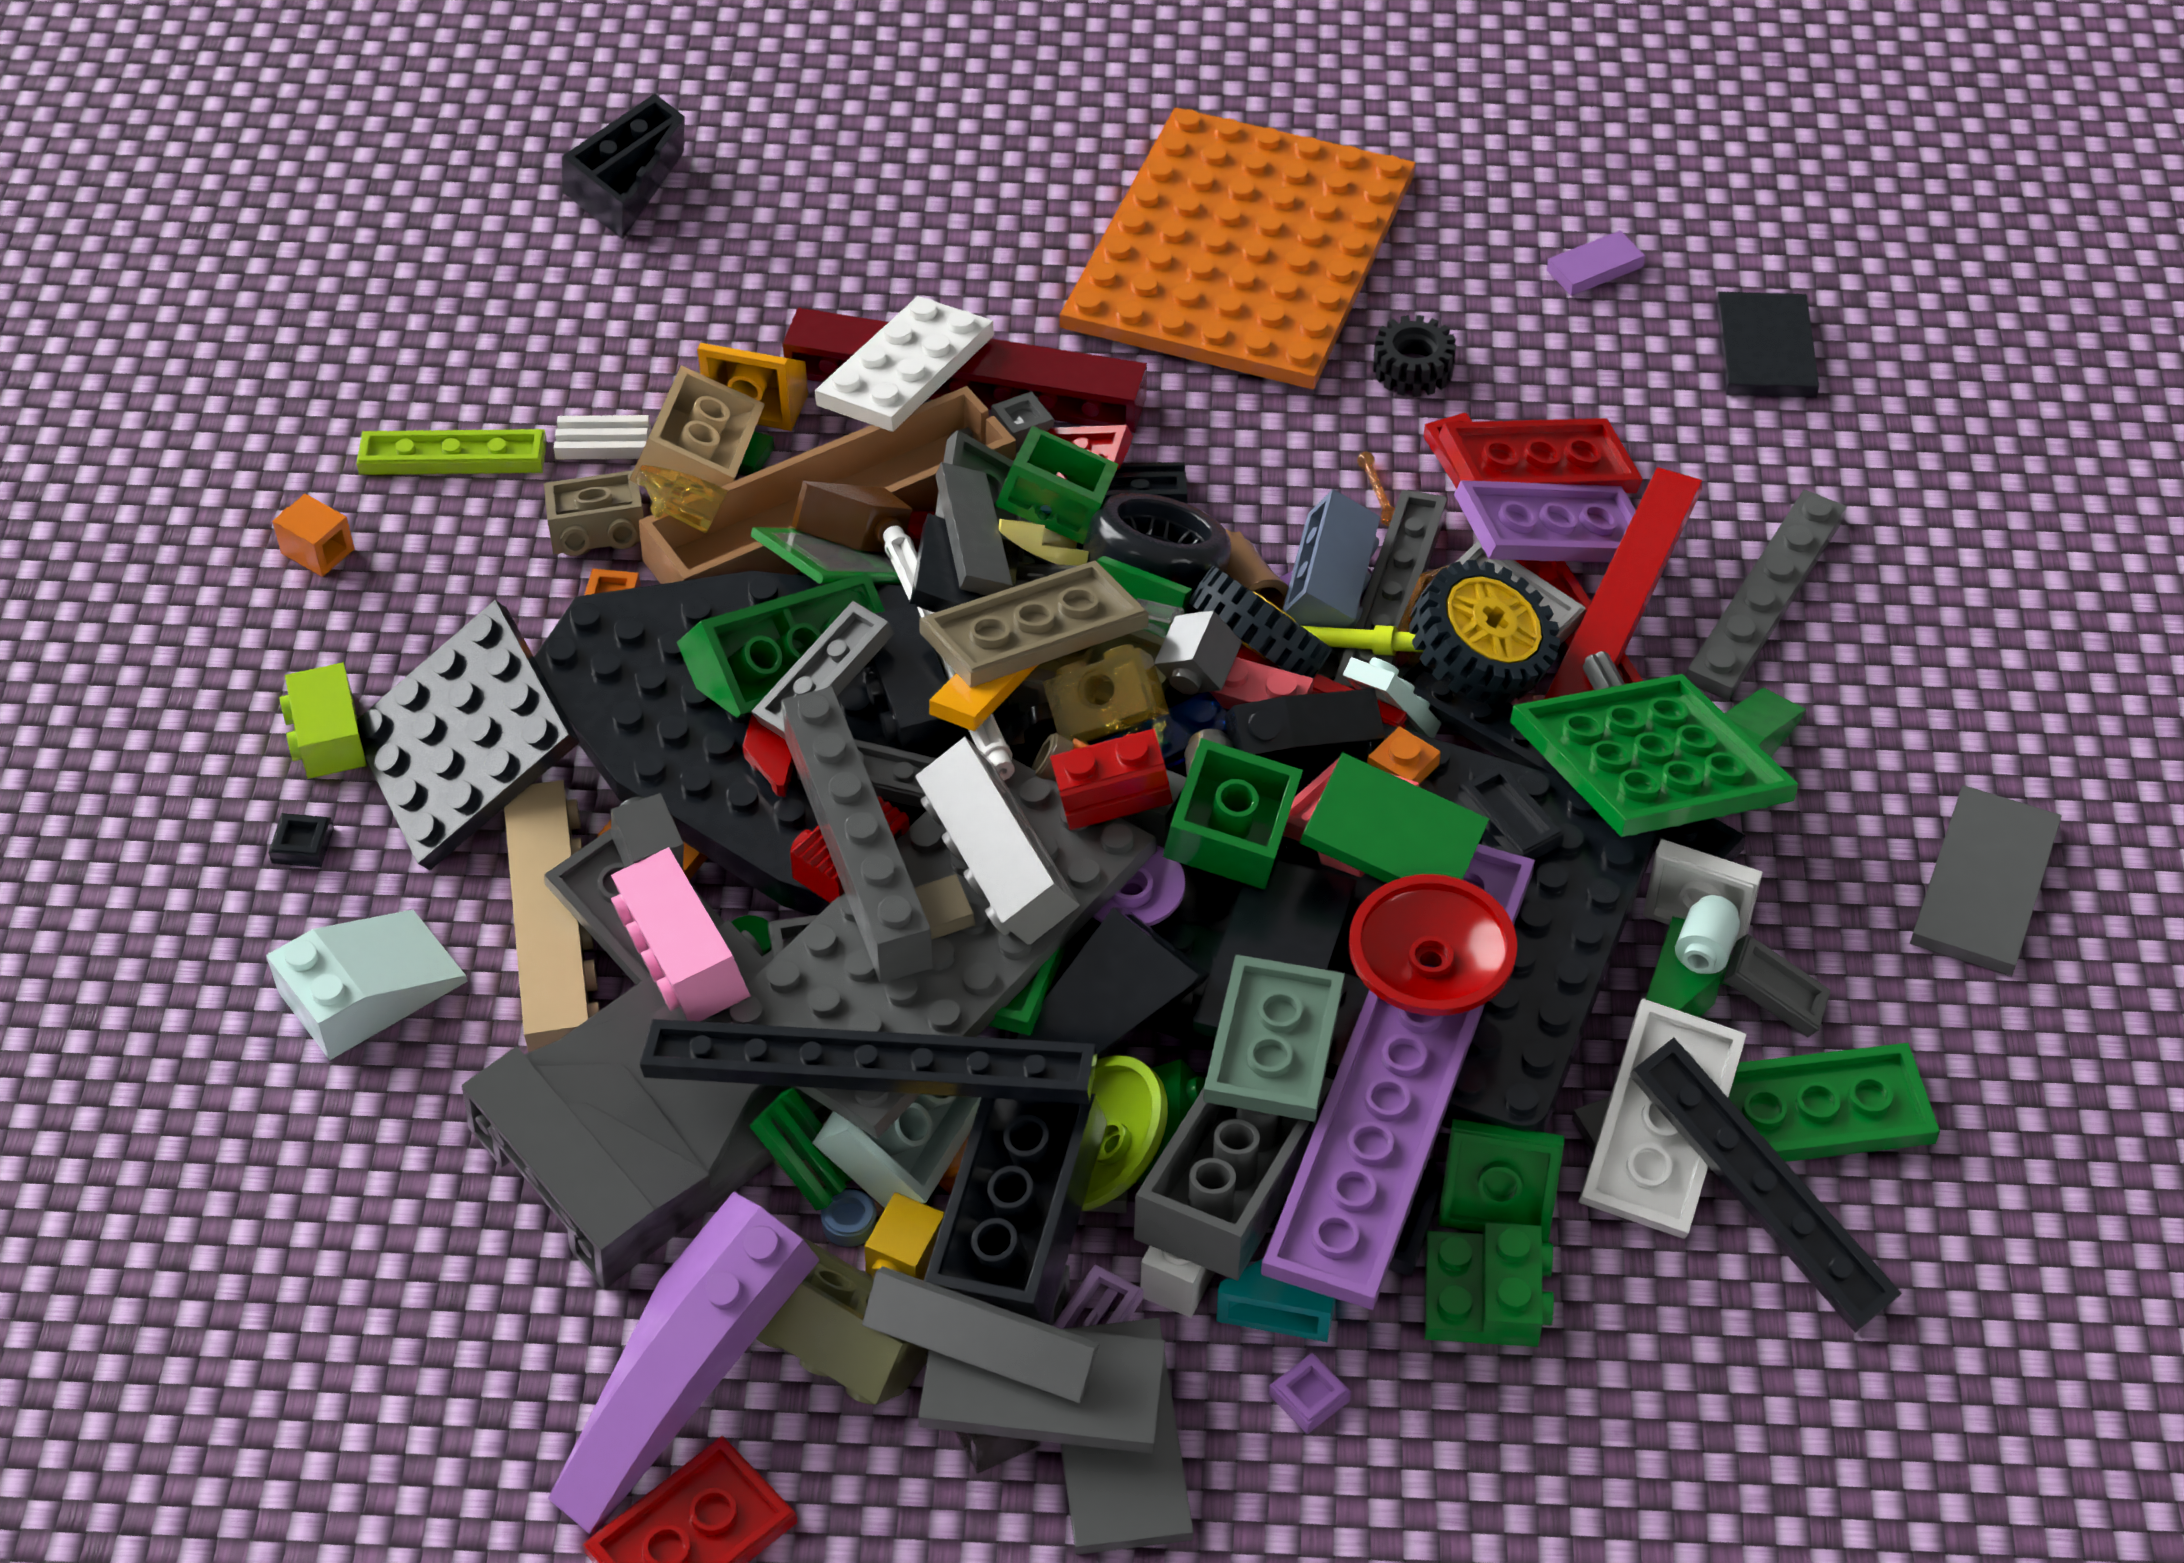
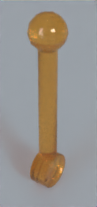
[1357,451,1395,526]

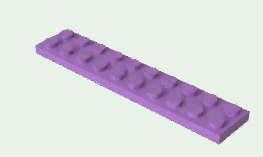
[1261,844,1535,1310]

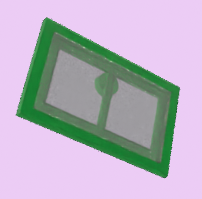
[751,527,918,585]

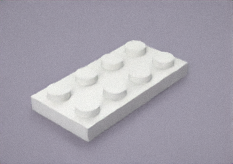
[815,296,994,432]
[1578,998,1747,1239]

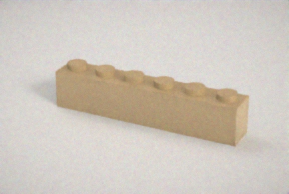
[504,780,600,1053]

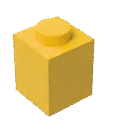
[864,1192,945,1280]

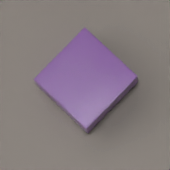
[1269,1353,1351,1434]

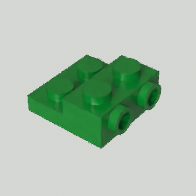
[1424,1222,1554,1347]

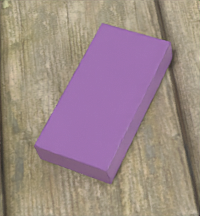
[1547,230,1645,296]

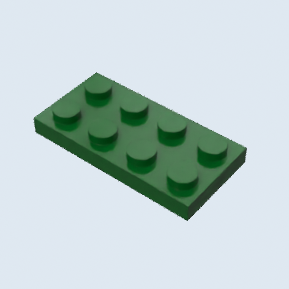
[1728,1043,1940,1162]

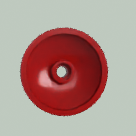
[1349,874,1517,1016]

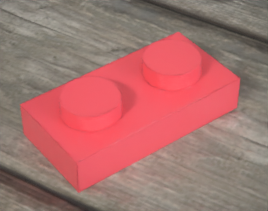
[1200,657,1313,709]

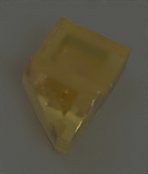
[635,465,728,533]

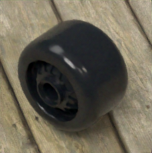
[1082,493,1232,614]

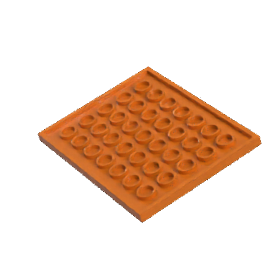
[1059,107,1415,390]

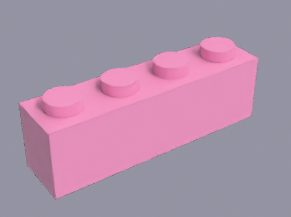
[611,847,751,1022]

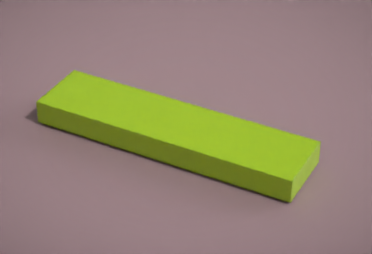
[356,429,547,475]

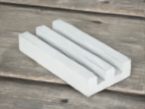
[553,415,651,460]

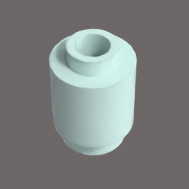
[1675,895,1740,974]

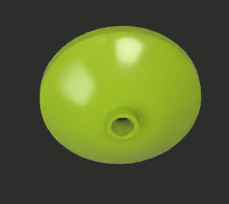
[1082,1055,1168,1211]

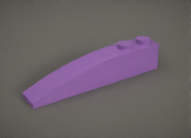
[548,1192,819,1536]

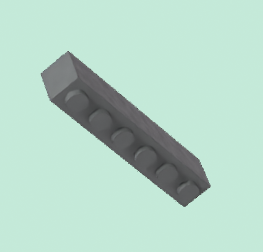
[781,686,933,983]

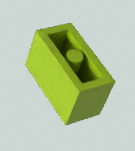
[279,662,367,779]

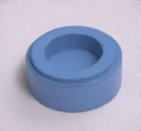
[821,1189,877,1247]

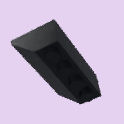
[924,1093,1107,1324]

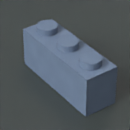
[1282,489,1380,629]

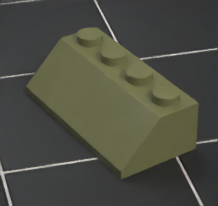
[756,1231,929,1405]

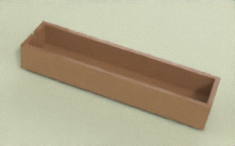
[639,386,1016,584]

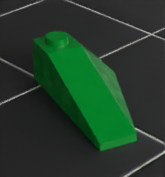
[677,572,885,718]

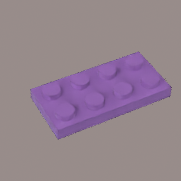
[1454,480,1636,562]

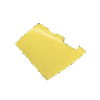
[999,519,1089,566]

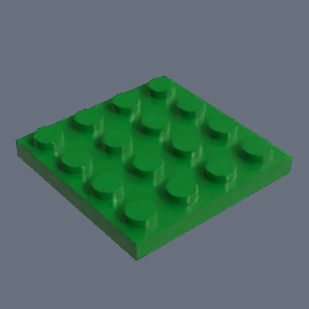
[1510,674,1799,837]

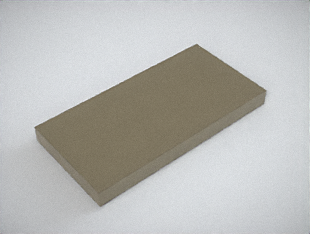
[920,560,1149,688]

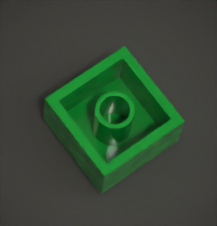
[1163,738,1303,890]

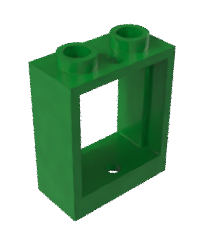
[995,426,1119,545]

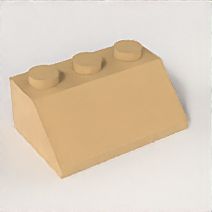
[629,365,765,500]

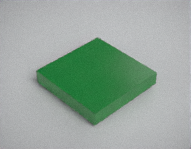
[1438,1119,1564,1242]

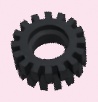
[1373,315,1456,397]

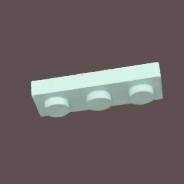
[1343,657,1441,738]

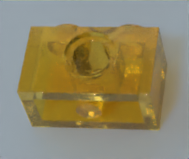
[1043,645,1169,743]

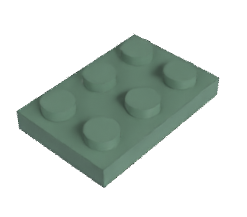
[1203,955,1345,1122]

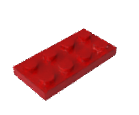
[1438,418,1643,494]

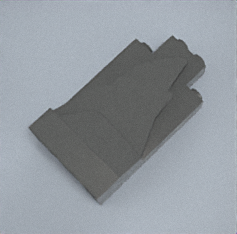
[462,919,833,1290]

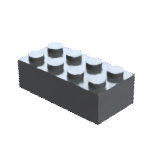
[1134,1077,1334,1281]

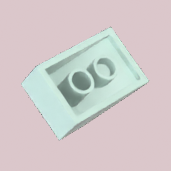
[266,910,468,1060]

